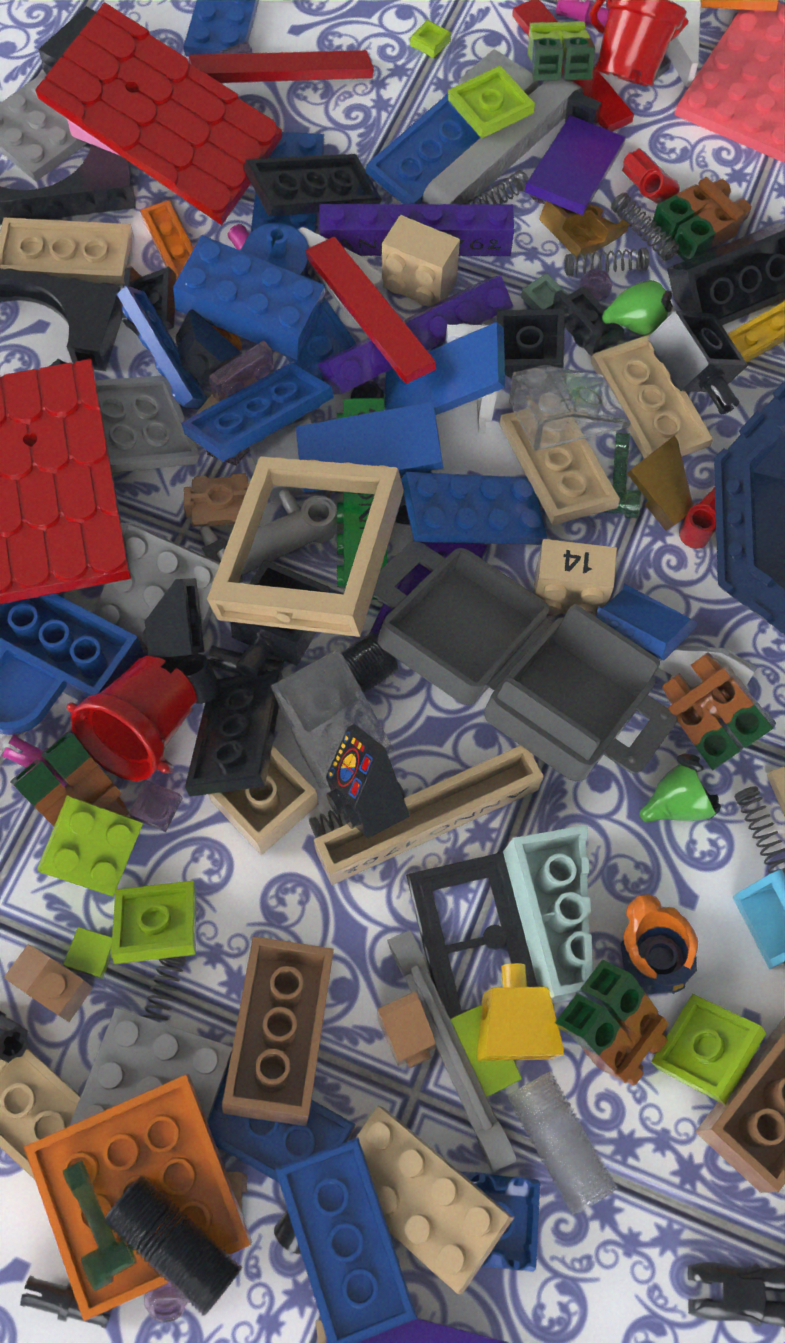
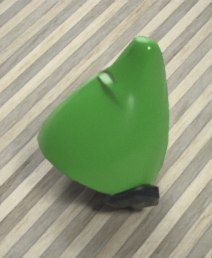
[602,280,673,336]
[639,753,721,823]

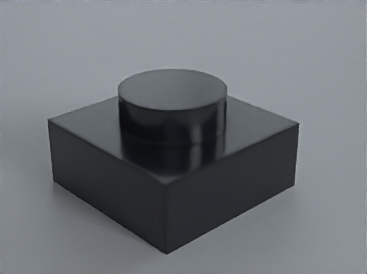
[565,90,602,125]

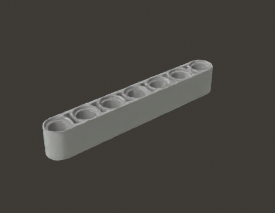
[422,74,583,204]

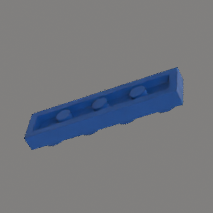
[117,286,208,409]

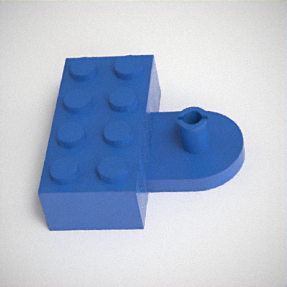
[173,223,325,360]
[0,594,144,735]

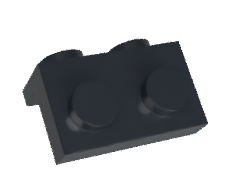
[121,267,176,336]
[552,286,625,357]

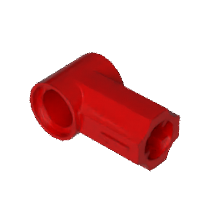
[622,148,680,204]
[679,487,716,549]

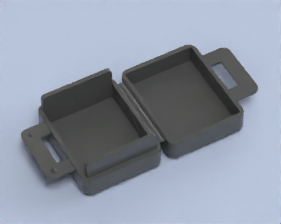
[373,541,677,782]

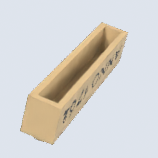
[314,745,544,886]

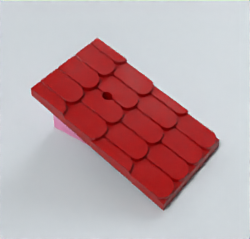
[35,2,282,225]
[0,359,131,604]

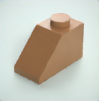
[4,944,93,1022]
[377,991,436,1068]

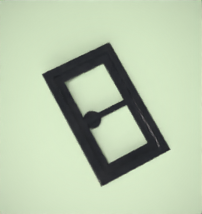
[406,852,538,1019]

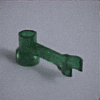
[603,433,641,519]
[62,1161,137,1291]

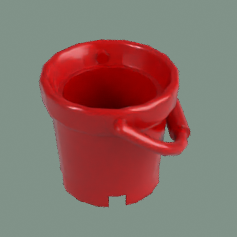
[590,0,689,87]
[67,656,197,782]

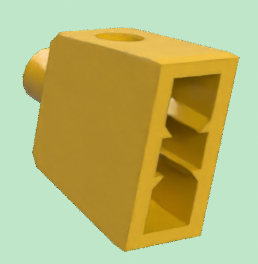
[477,963,564,1061]

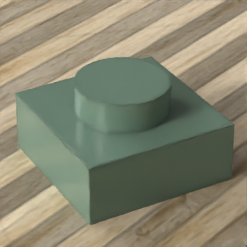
[521,273,568,310]

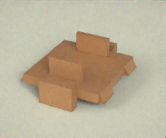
[184,473,250,527]

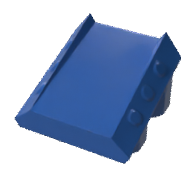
[596,583,697,661]
[461,1172,540,1272]

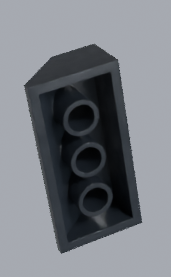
[667,223,785,325]

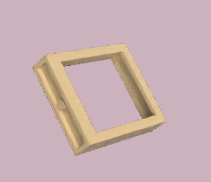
[207,456,404,637]

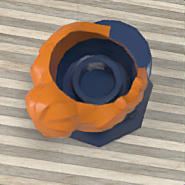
[620,894,698,994]

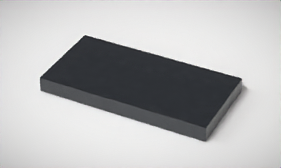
[243,154,382,217]
[185,670,284,797]

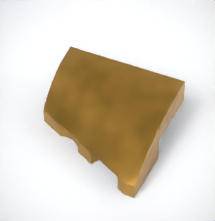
[539,201,630,258]
[626,436,693,531]

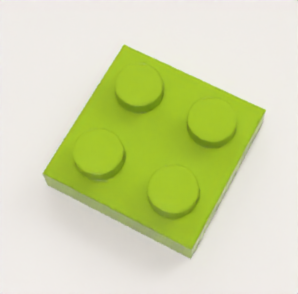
[448,65,535,139]
[37,795,143,897]
[111,880,196,964]
[651,993,767,1105]

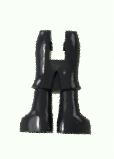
[687,1262,785,1327]

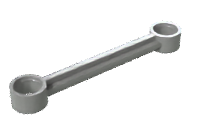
[387,930,516,1173]

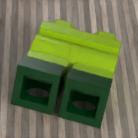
[528,22,595,81]

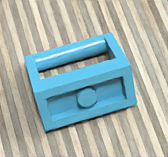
[733,869,785,970]

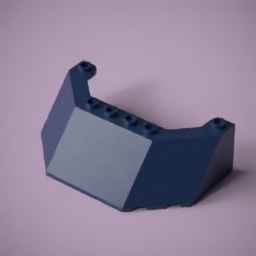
[714,382,785,635]

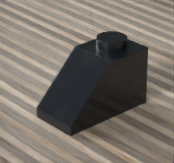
[175,309,242,388]
[142,578,205,658]

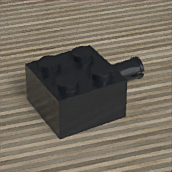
[648,310,748,415]
[230,560,330,679]

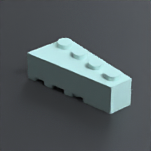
[503,825,593,1003]

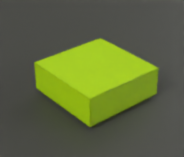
[410,20,451,58]
[63,927,112,979]

